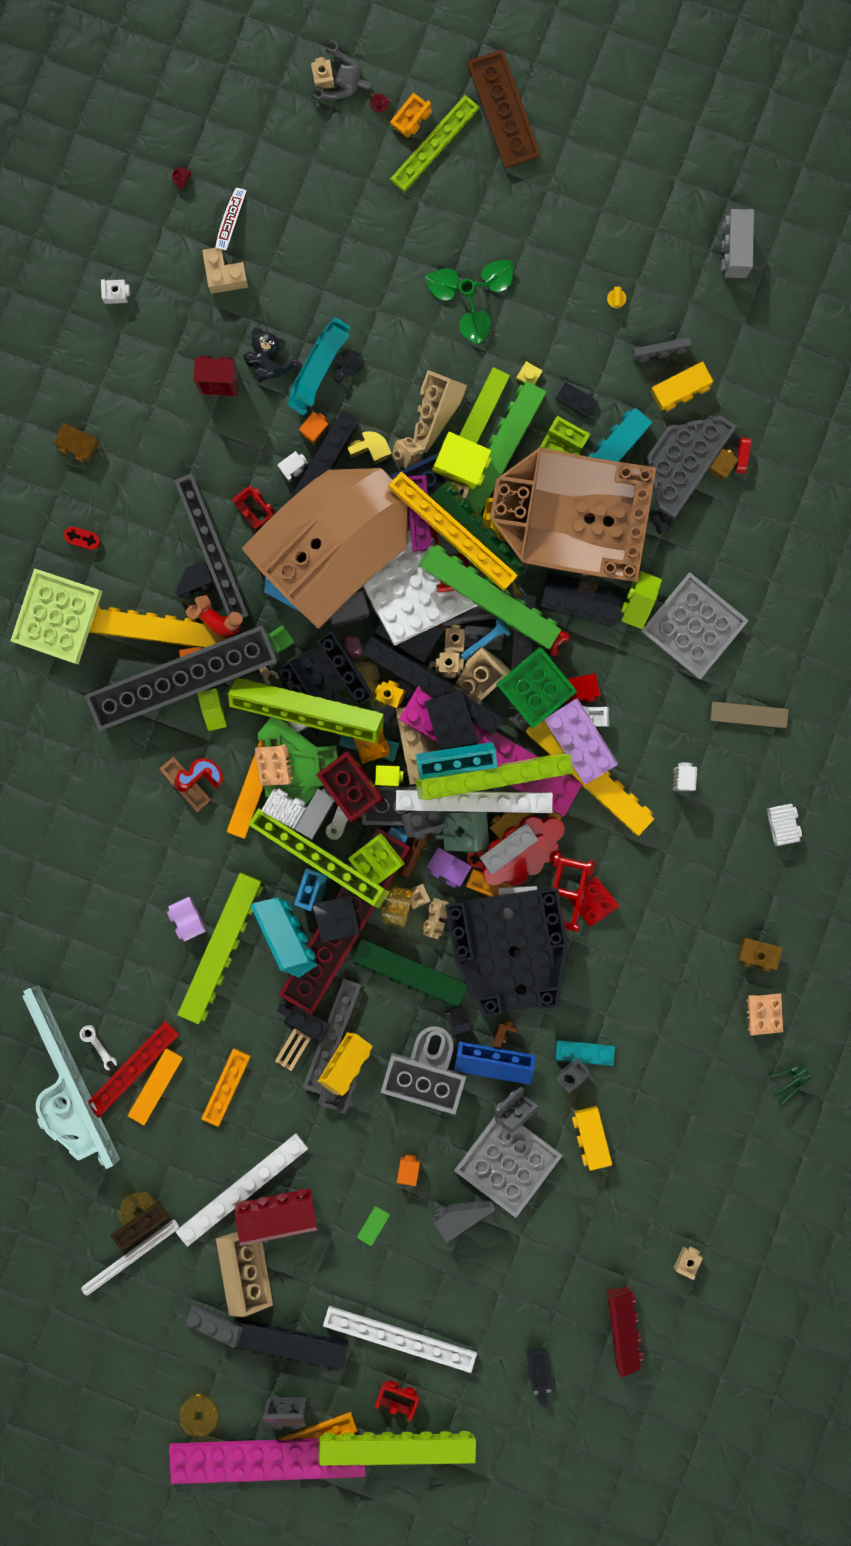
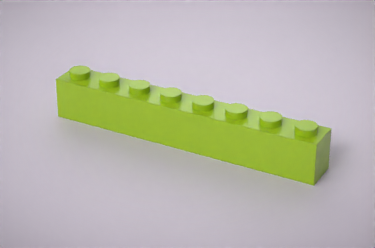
[228,678,383,743]
[415,753,573,801]
[248,808,389,908]
[177,873,264,1024]
[318,1431,476,1466]

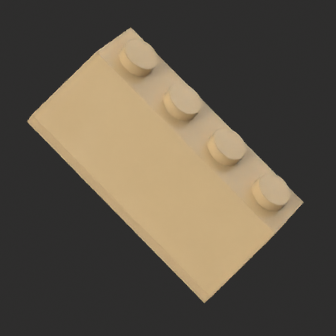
[396,707,440,785]
[216,1232,273,1317]

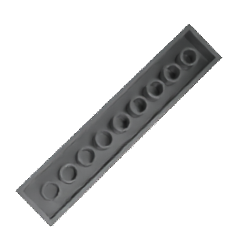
[84,624,280,731]

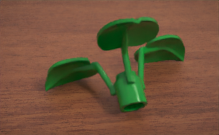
[425,260,514,344]

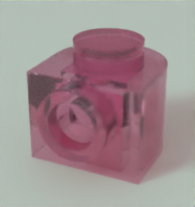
[343,636,365,661]

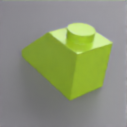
[197,688,227,731]

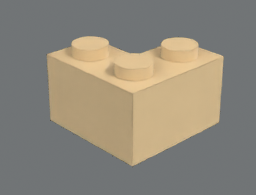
[202,248,248,294]

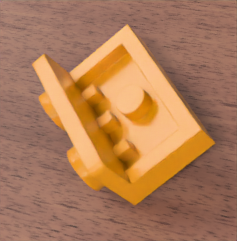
[390,92,432,138]
[354,728,390,764]

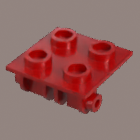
[568,876,620,927]

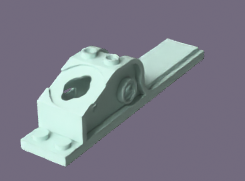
[22,985,120,1169]

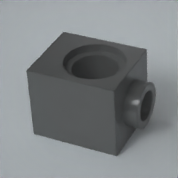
[556,1058,590,1093]

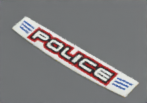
[215,188,246,250]

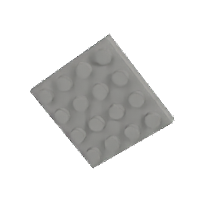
[640,572,749,680]
[454,1116,562,1218]

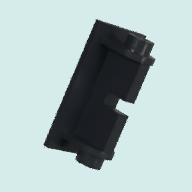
[375,705,396,725]

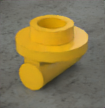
[607,287,626,309]

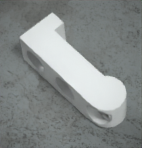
[326,806,348,840]

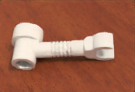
[80,1025,117,1071]

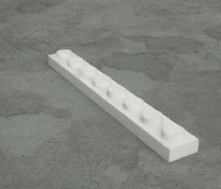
[396,790,553,813]
[175,1133,308,1247]
[323,1306,477,1373]

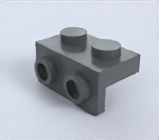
[318,1077,357,1114]
[495,1087,538,1133]

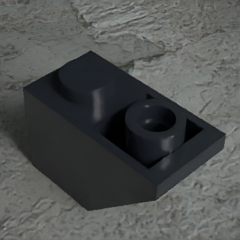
[175,561,214,599]

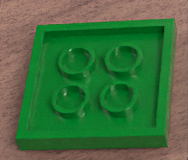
[496,647,577,729]

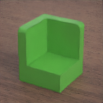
[270,625,294,654]

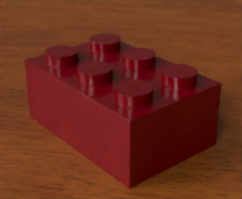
[193,355,239,397]
[316,751,385,822]

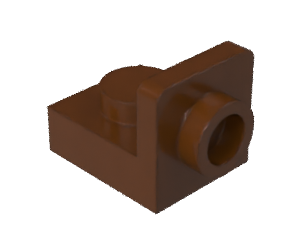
[492,1020,519,1048]

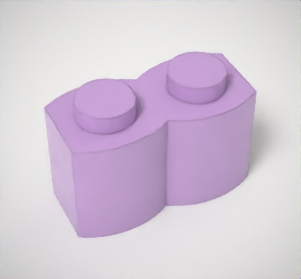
[167,897,207,941]

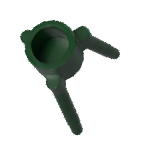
[769,1065,811,1105]

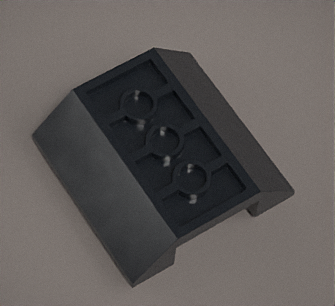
[276,631,374,736]

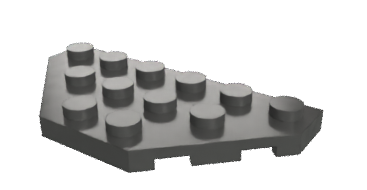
[647,416,737,519]

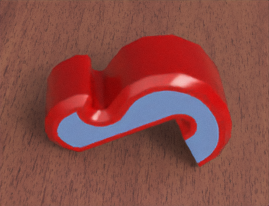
[174,758,223,792]

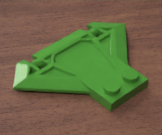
[258,717,338,827]

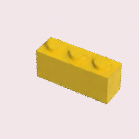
[650,361,713,412]
[317,1032,373,1096]
[572,1106,612,1171]

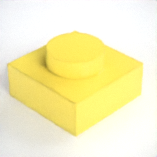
[516,361,542,385]

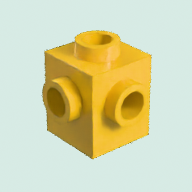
[374,680,406,709]

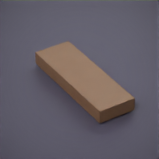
[159,756,212,812]

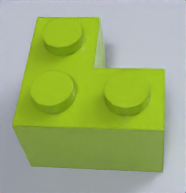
[620,571,662,629]

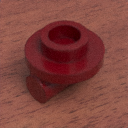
[370,93,391,113]
[172,167,192,190]

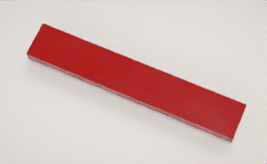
[88,1021,180,1118]

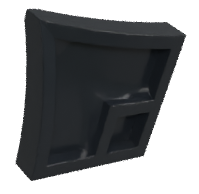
[312,896,361,942]

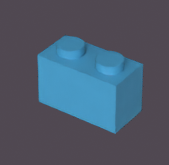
[294,868,331,911]

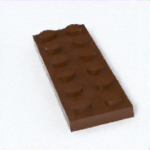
[467,49,541,169]

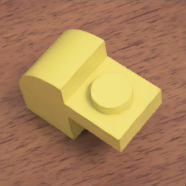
[348,431,392,464]

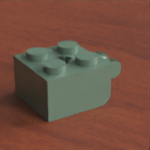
[434,811,489,851]

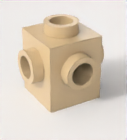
[391,437,424,469]
[436,650,464,678]

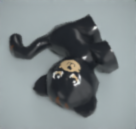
[243,327,303,383]

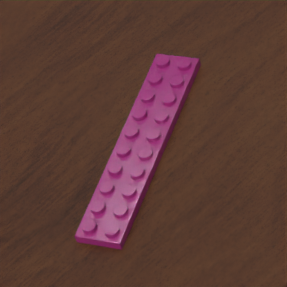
[398,686,582,817]
[169,1438,365,1484]

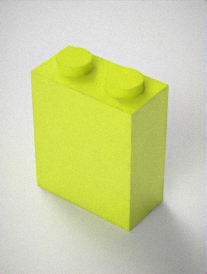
[432,432,492,490]

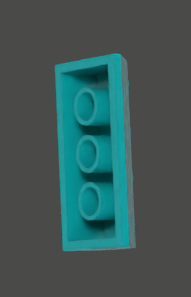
[250,897,317,978]

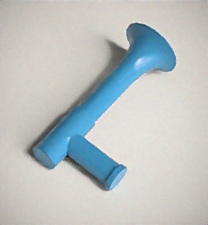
[461,619,510,661]

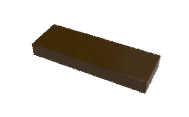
[110,1201,170,1251]

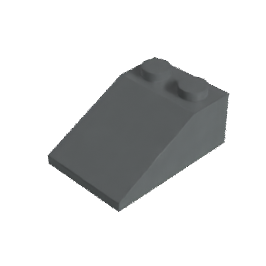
[433,1199,495,1243]
[263,1397,307,1430]

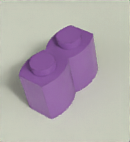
[427,847,472,888]

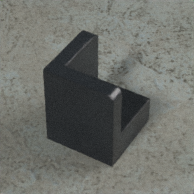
[445,1006,471,1035]

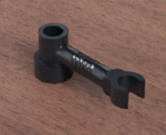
[650,494,694,535]

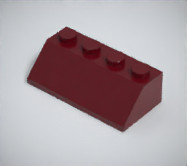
[235,1188,317,1246]
[606,1287,644,1377]

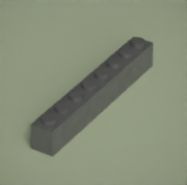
[174,473,250,622]

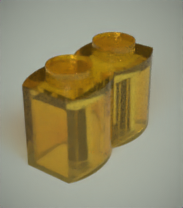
[380,885,413,929]

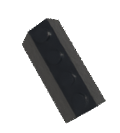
[539,572,623,628]

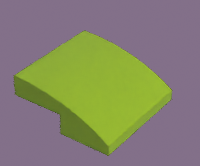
[539,416,590,455]
[348,833,405,884]

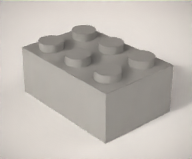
[721,209,754,278]

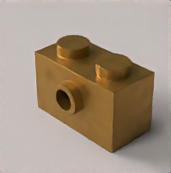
[737,937,782,972]

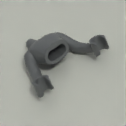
[312,40,371,101]

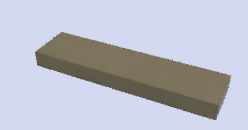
[710,702,789,728]

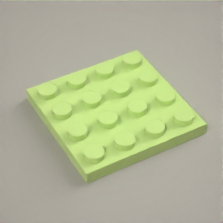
[11,568,103,665]

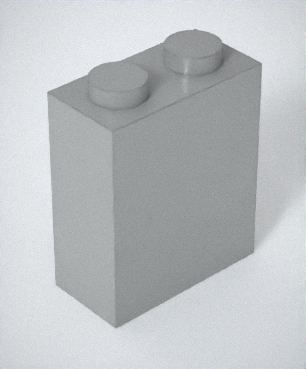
[295,788,335,839]

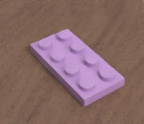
[544,698,618,785]

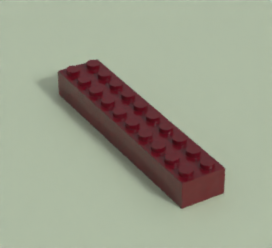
[279,828,411,1015]

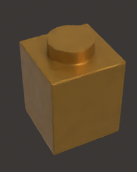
[708,449,739,481]

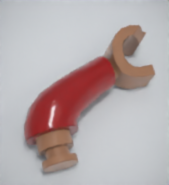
[185,595,243,638]

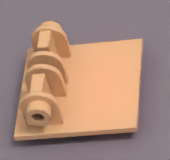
[255,744,293,786]
[746,994,783,1035]

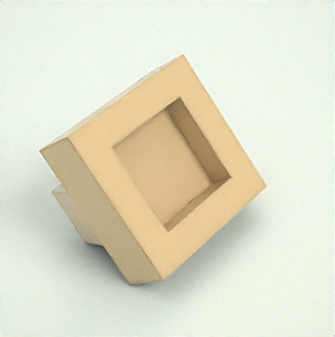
[405,884,430,909]

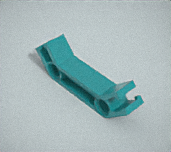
[288,317,350,416]

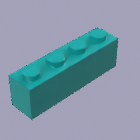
[588,408,652,462]
[415,742,498,780]

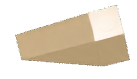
[414,370,467,453]
[456,647,511,700]

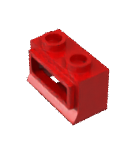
[232,486,275,532]
[375,1380,419,1421]

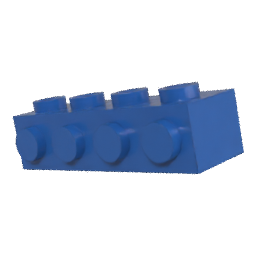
[454,1042,536,1085]

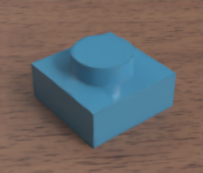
[388,826,408,843]

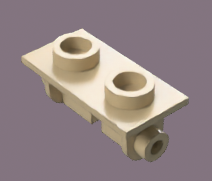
[423,898,450,939]

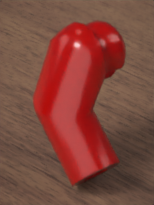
[549,631,570,657]

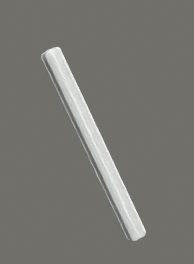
[81,1220,179,1296]

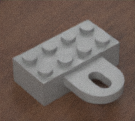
[380,1026,466,1115]

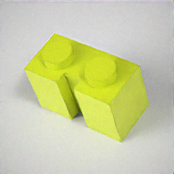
[375,765,404,787]

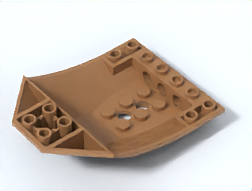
[490,447,656,582]
[242,468,408,629]

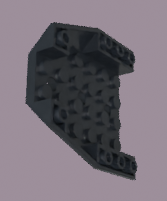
[445,888,568,1017]

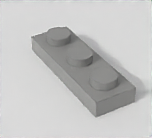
[480,823,538,874]

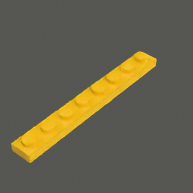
[388,472,518,591]

